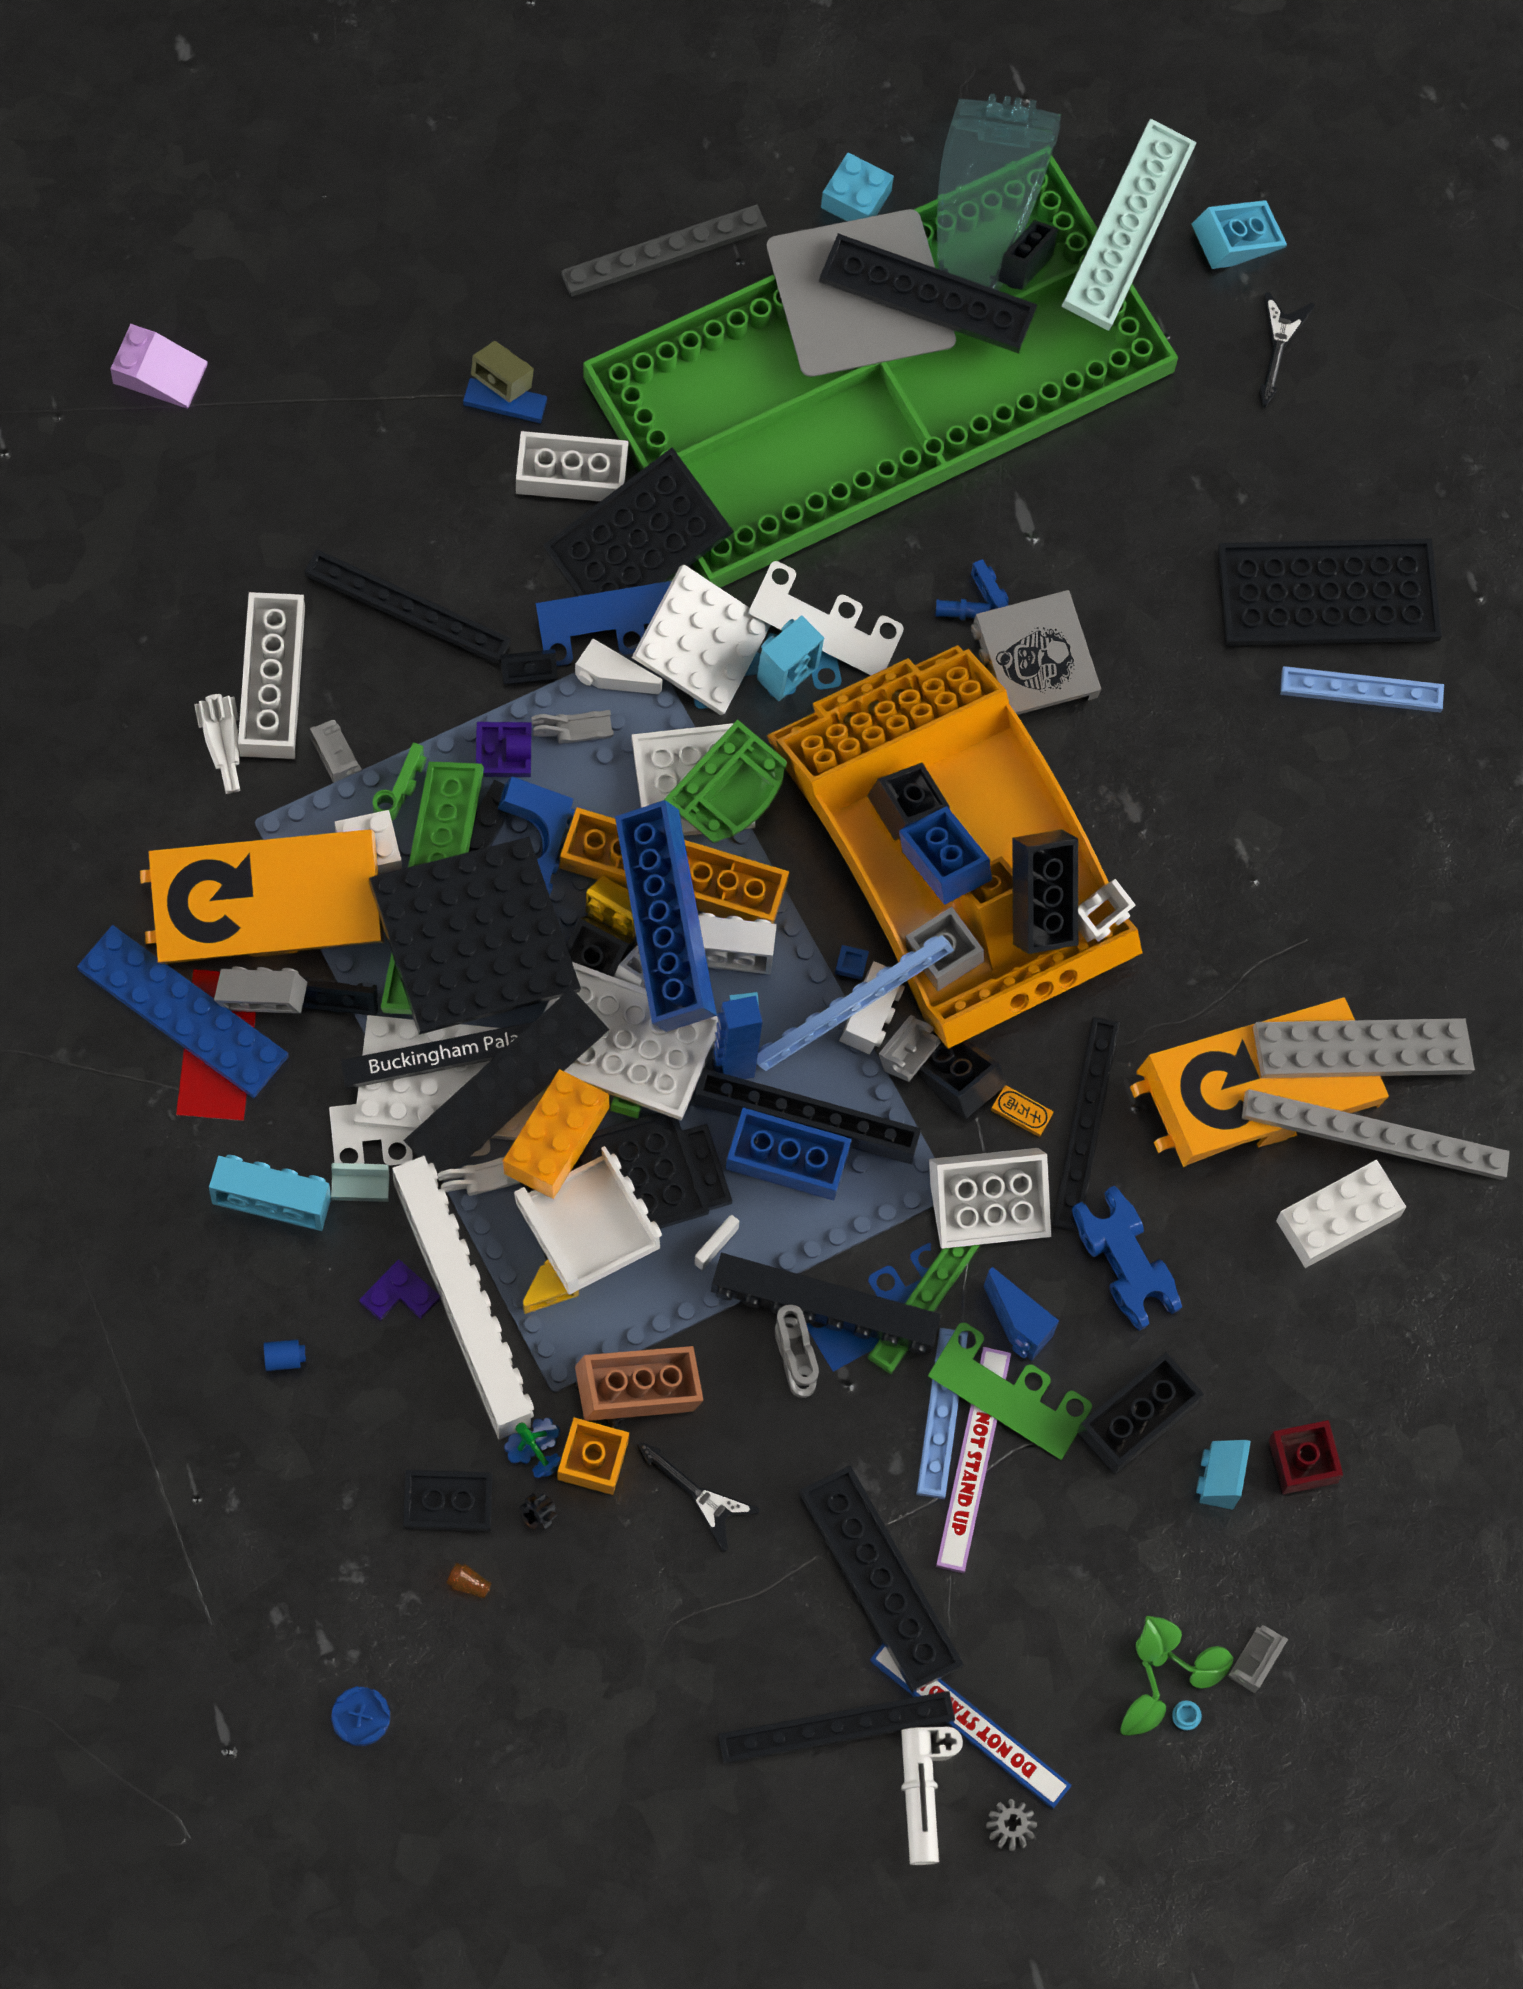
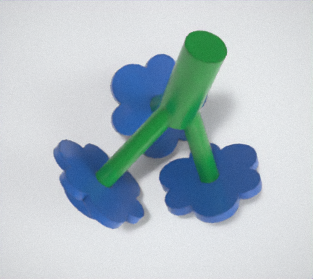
[504,1417,561,1478]

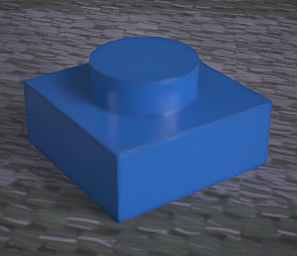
[835,945,869,980]

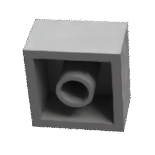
[905,907,984,991]

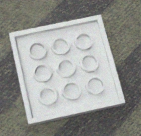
[632,565,771,715]
[631,723,755,836]

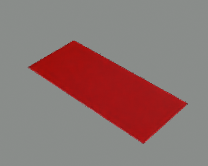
[176,969,256,1121]

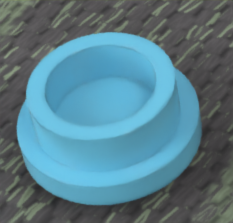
[1172,1701,1202,1730]

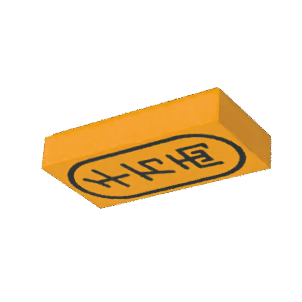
[991,1085,1054,1138]

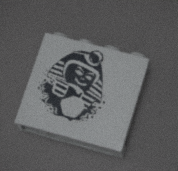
[971,590,1102,715]

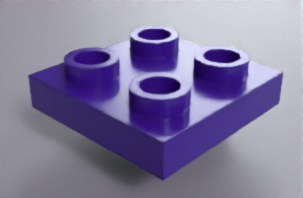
[476,722,532,777]

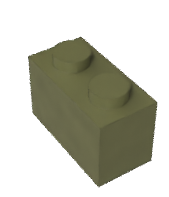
[471,341,534,403]

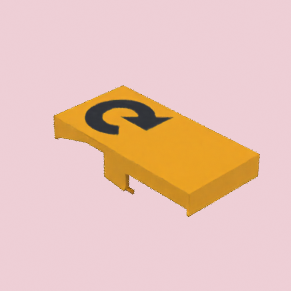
[140,829,384,964]
[1130,997,1389,1167]

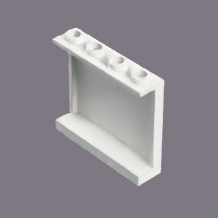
[514,1146,662,1295]

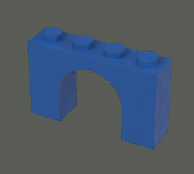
[498,776,575,896]

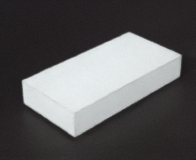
[694,1215,740,1270]

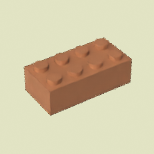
[575,1346,703,1421]

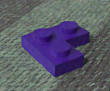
[359,1259,441,1321]

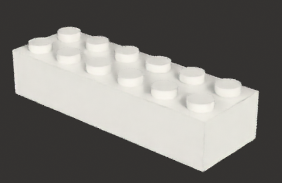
[238,592,305,759]

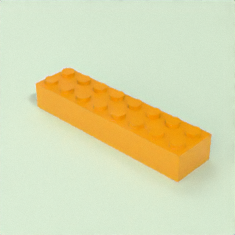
[559,807,789,924]

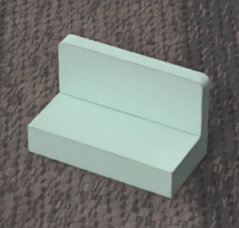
[331,1163,390,1202]

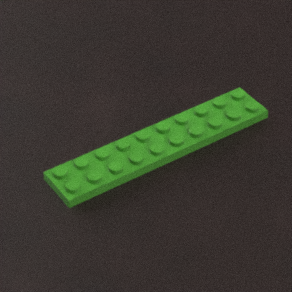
[381,762,484,1014]

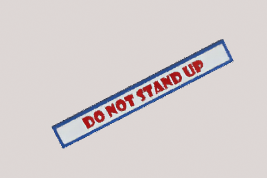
[870,1643,1072,1810]

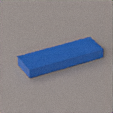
[463,378,548,424]

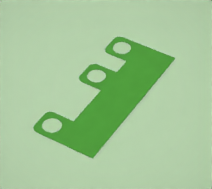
[928,1323,1092,1460]

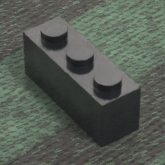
[998,220,1058,290]

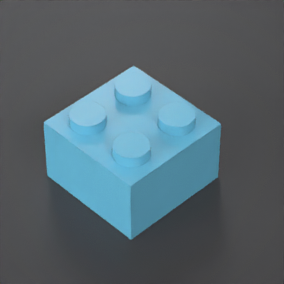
[821,153,894,221]

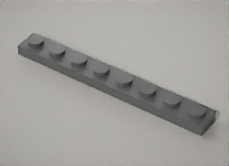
[561,204,767,297]

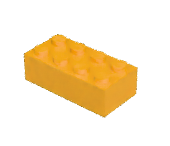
[503,1069,610,1199]

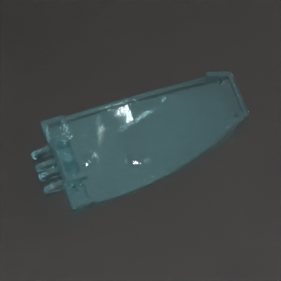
[937,93,1061,290]

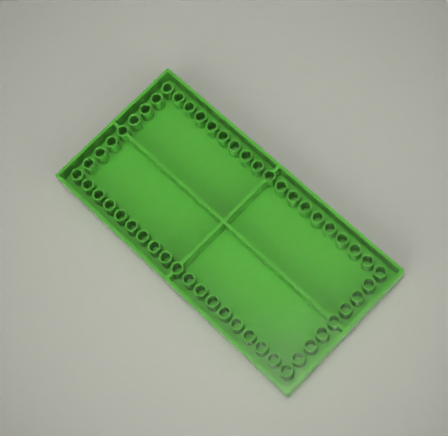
[583,148,1178,588]

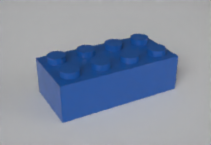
[726,1108,852,1201]

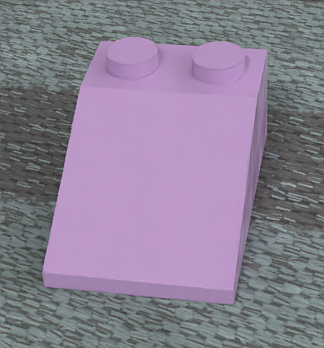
[111,324,208,409]

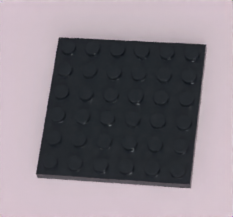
[368,837,581,1035]

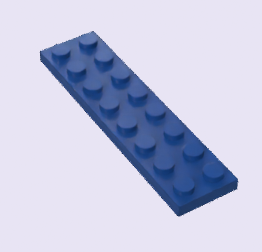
[77,925,289,1099]

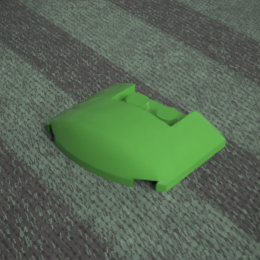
[664,719,787,843]

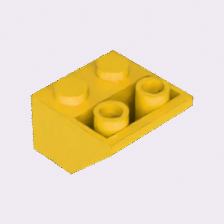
[585,876,636,939]

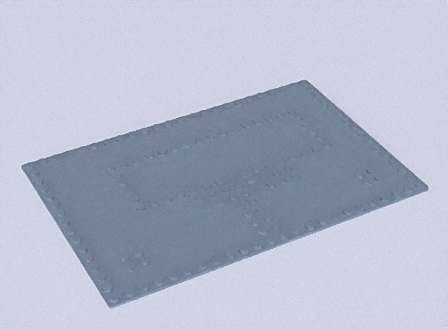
[255,643,935,1393]

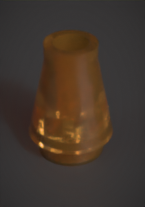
[446,1562,492,1598]

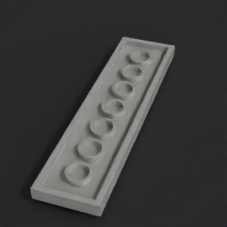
[1253,1018,1475,1078]

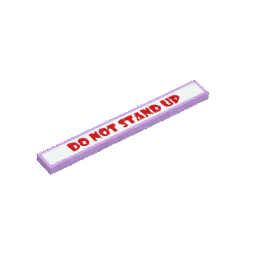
[936,1347,1011,1574]

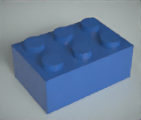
[899,806,992,905]

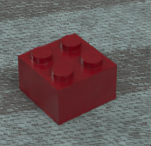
[1269,1420,1343,1494]

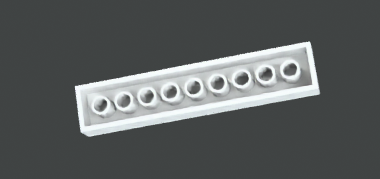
[392,1156,534,1440]

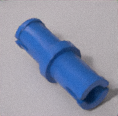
[936,599,991,620]

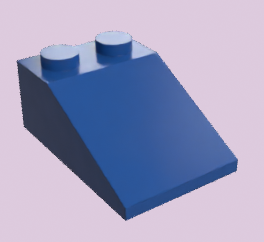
[984,1267,1059,1361]

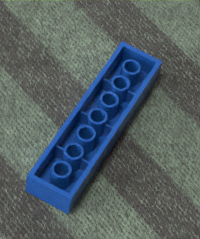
[615,800,717,1032]

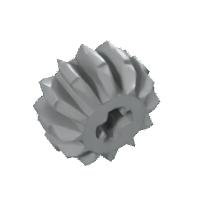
[986,1799,1037,1851]

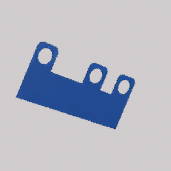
[536,581,672,666]
[806,1243,932,1372]

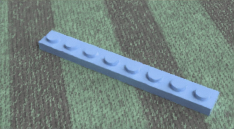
[757,935,954,1071]

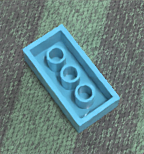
[209,1155,331,1231]

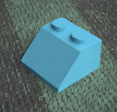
[1196,1440,1251,1510]

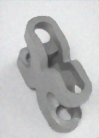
[775,1305,819,1398]

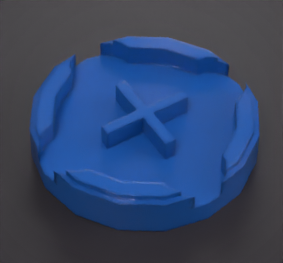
[331,1686,390,1746]

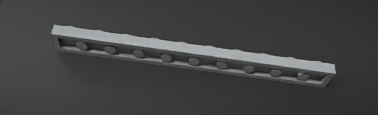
[1242,1089,1510,1180]

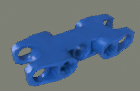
[1072,1186,1182,1331]

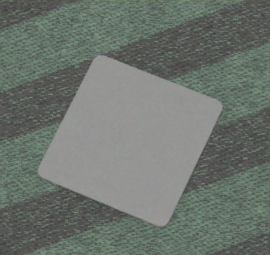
[767,209,956,377]

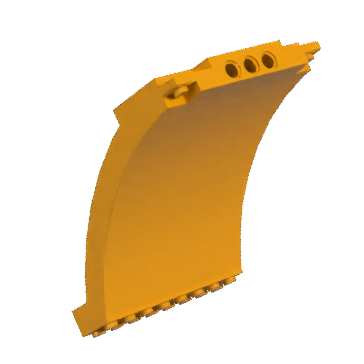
[767,645,1142,1049]

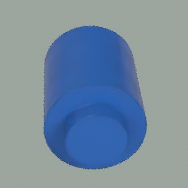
[264,1339,306,1371]

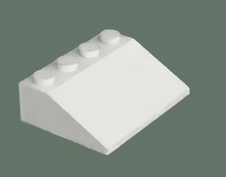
[929,1148,1051,1248]

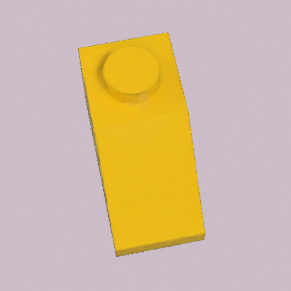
[523,1259,579,1314]

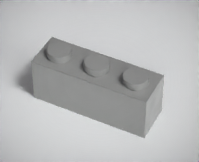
[214,966,308,1013]

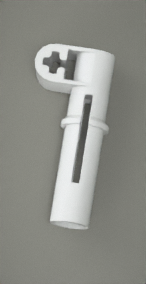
[901,1727,963,1865]

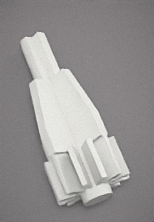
[195,694,240,794]

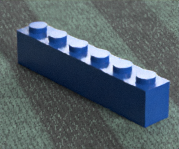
[712,995,762,1079]

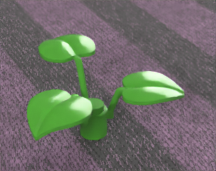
[1120,1616,1234,1735]

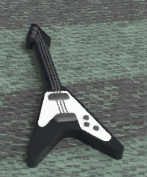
[1260,292,1315,408]
[637,1441,760,1552]

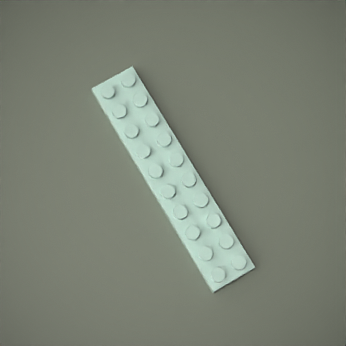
[1061,118,1197,331]

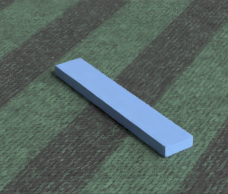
[1280,666,1444,713]
[916,1328,968,1499]

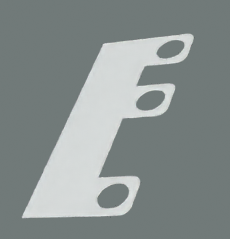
[748,561,904,675]
[329,1104,490,1165]

